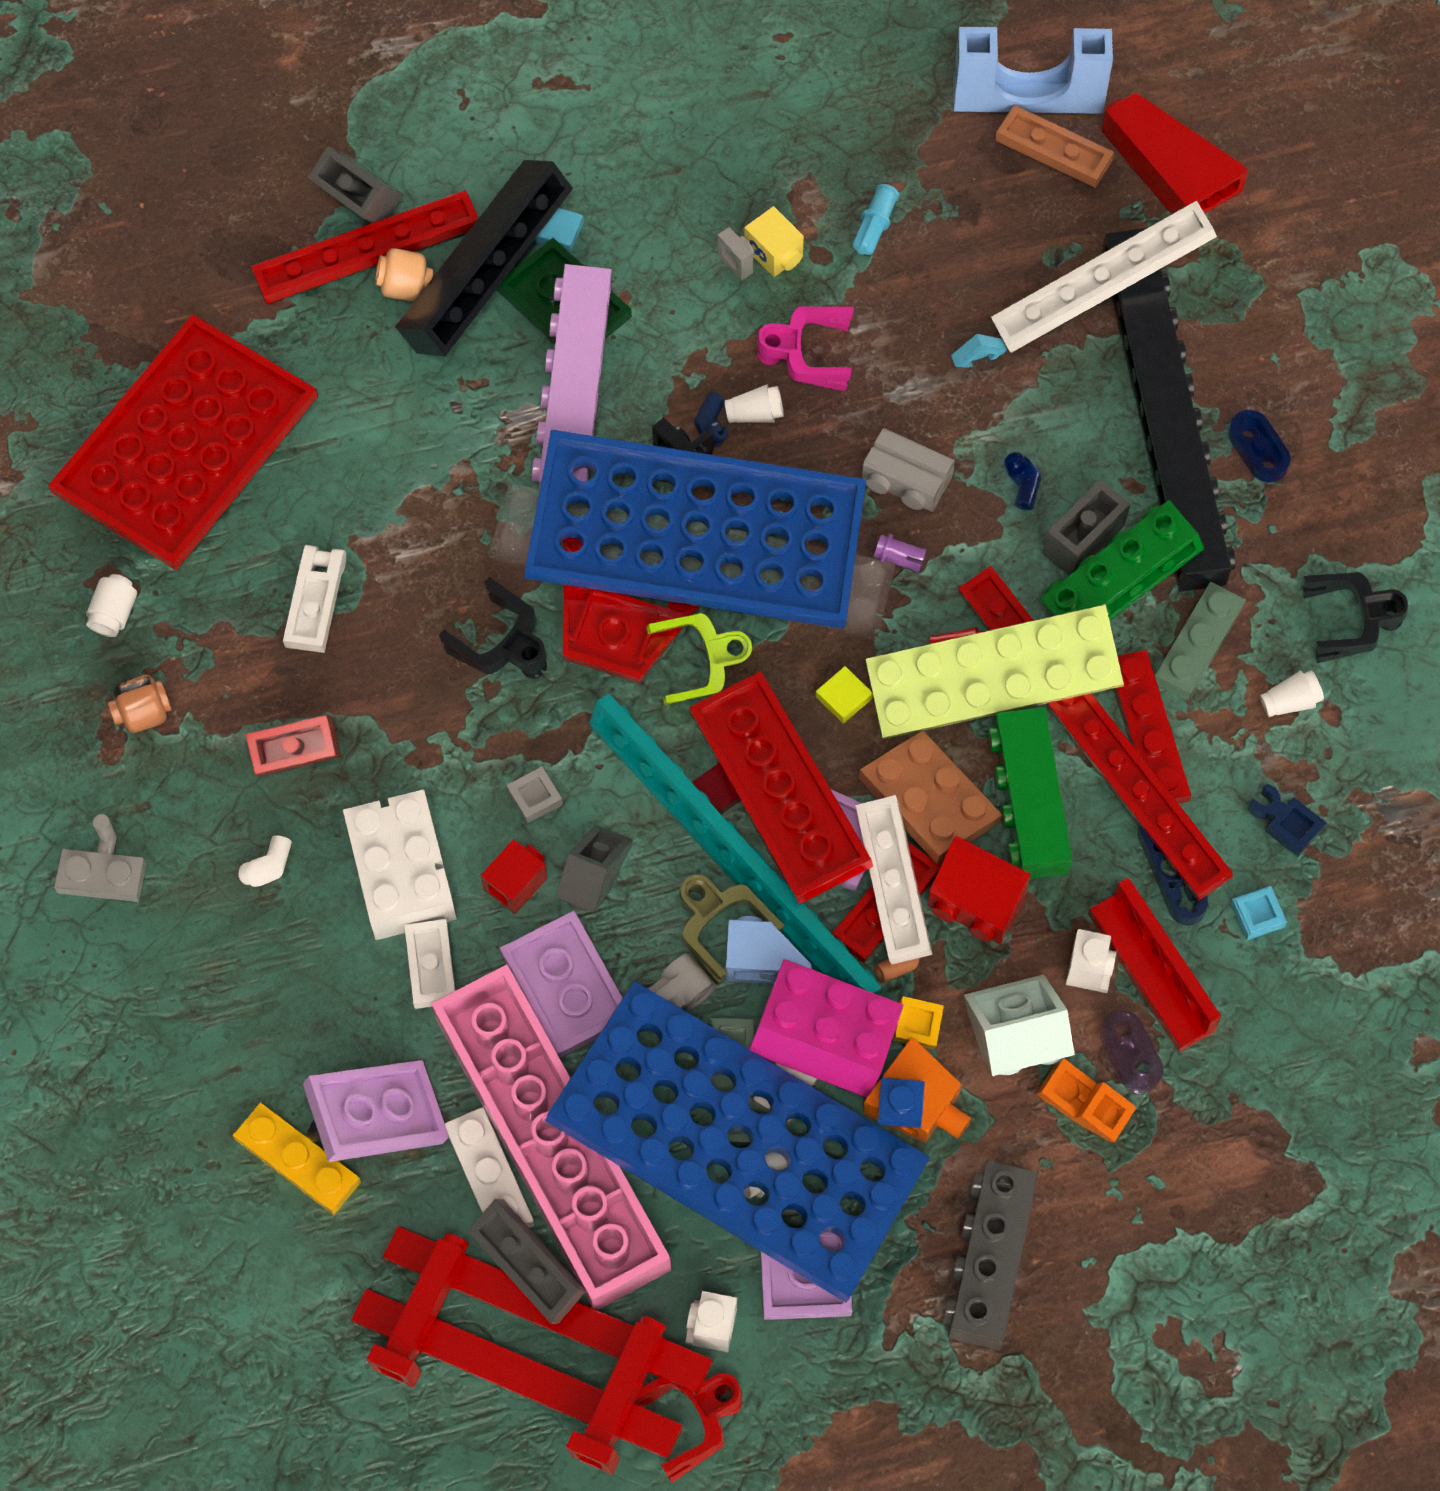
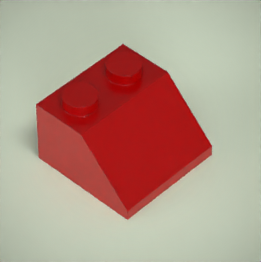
[927,836,1031,945]

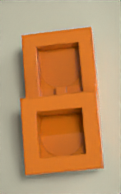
[1035,1058,1137,1143]

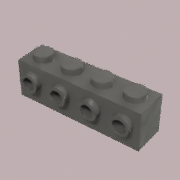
[943,1161,1038,1350]

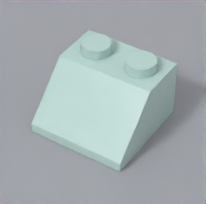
[964,974,1075,1076]

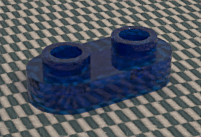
[1228,410,1291,482]

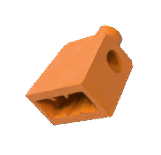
[863,1037,972,1143]

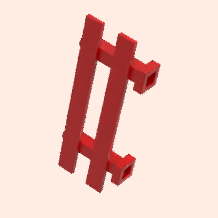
[351,1226,713,1475]

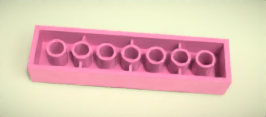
[431,964,671,1311]

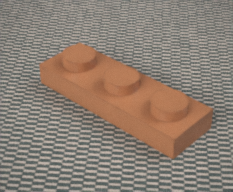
[995,105,1114,188]

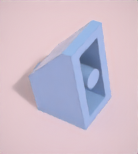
[726,916,811,984]

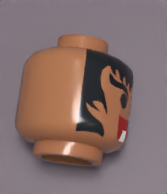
[108,675,172,733]

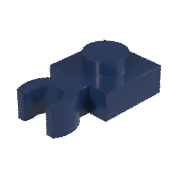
[1248,784,1326,857]

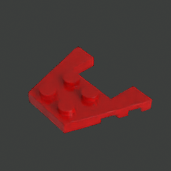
[563,538,700,684]

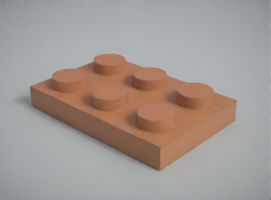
[858,730,1002,864]

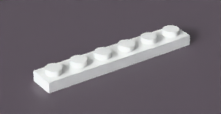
[991,201,1217,353]

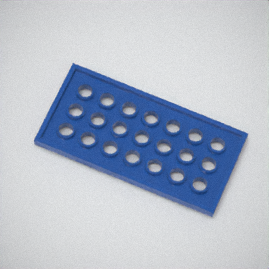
[524,429,866,629]
[545,981,930,1303]

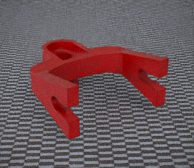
[634,1373,743,1483]

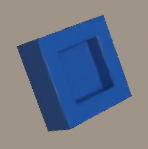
[878,1078,925,1128]

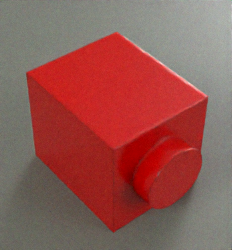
[480,839,547,914]

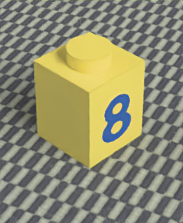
[744,206,804,277]

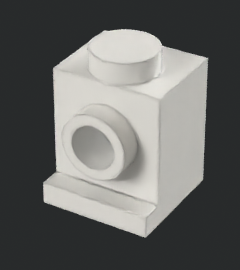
[1066,929,1116,993]
[685,1291,737,1353]

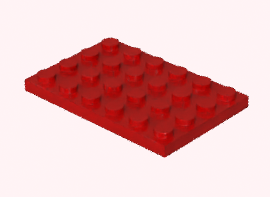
[48,314,318,570]

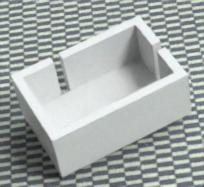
[343,789,457,940]

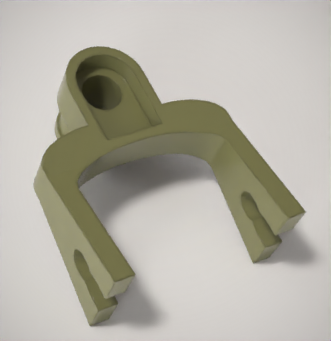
[680,874,785,986]

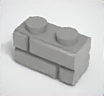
[862,428,955,512]

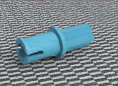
[853,184,899,256]

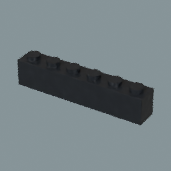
[395,160,573,357]

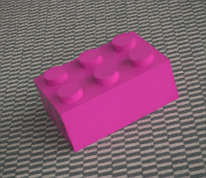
[749,959,903,1098]

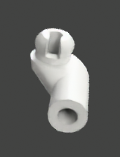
[238,836,292,887]

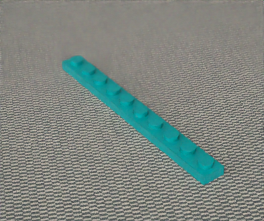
[589,694,882,995]

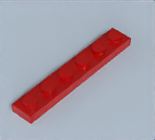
[251,190,479,305]

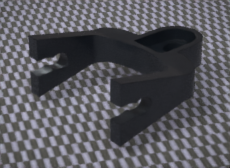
[1303,572,1408,663]
[439,577,547,679]

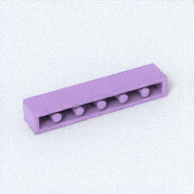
[532,264,611,491]

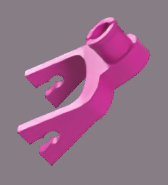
[756,306,854,392]

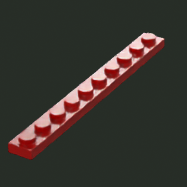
[958,566,1233,901]

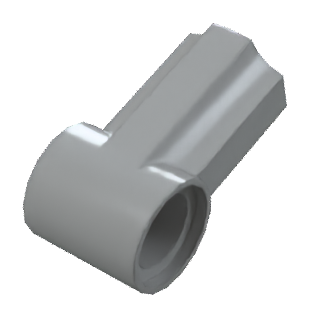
[645,953,717,1036]

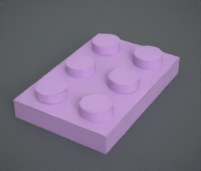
[499,911,623,1058]
[303,1060,449,1162]

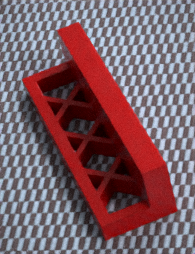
[1088,877,1222,1052]

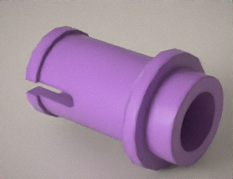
[874,534,927,573]

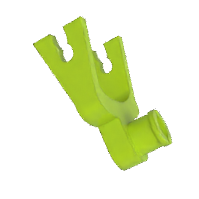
[646,613,752,706]

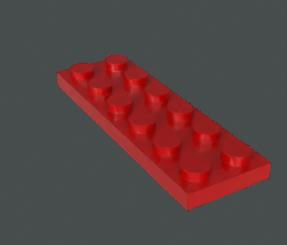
[689,671,873,905]

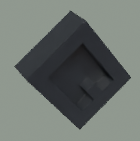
[652,417,713,455]

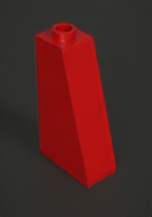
[1101,93,1248,215]

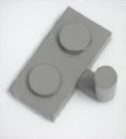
[54,814,147,902]

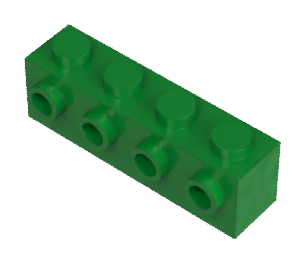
[1040,500,1204,621]
[988,707,1072,879]

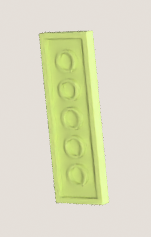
[866,605,1124,739]

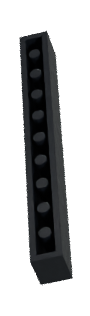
[1102,228,1235,592]

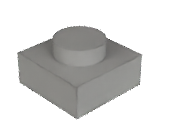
[717,227,755,281]
[506,766,563,824]

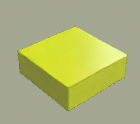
[815,666,873,724]

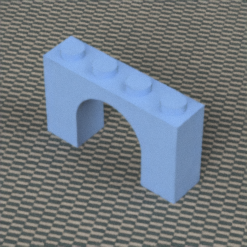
[953,27,1113,114]

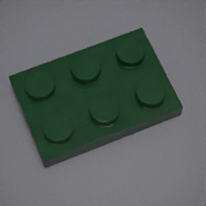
[497,238,632,344]

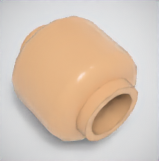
[375,248,433,302]

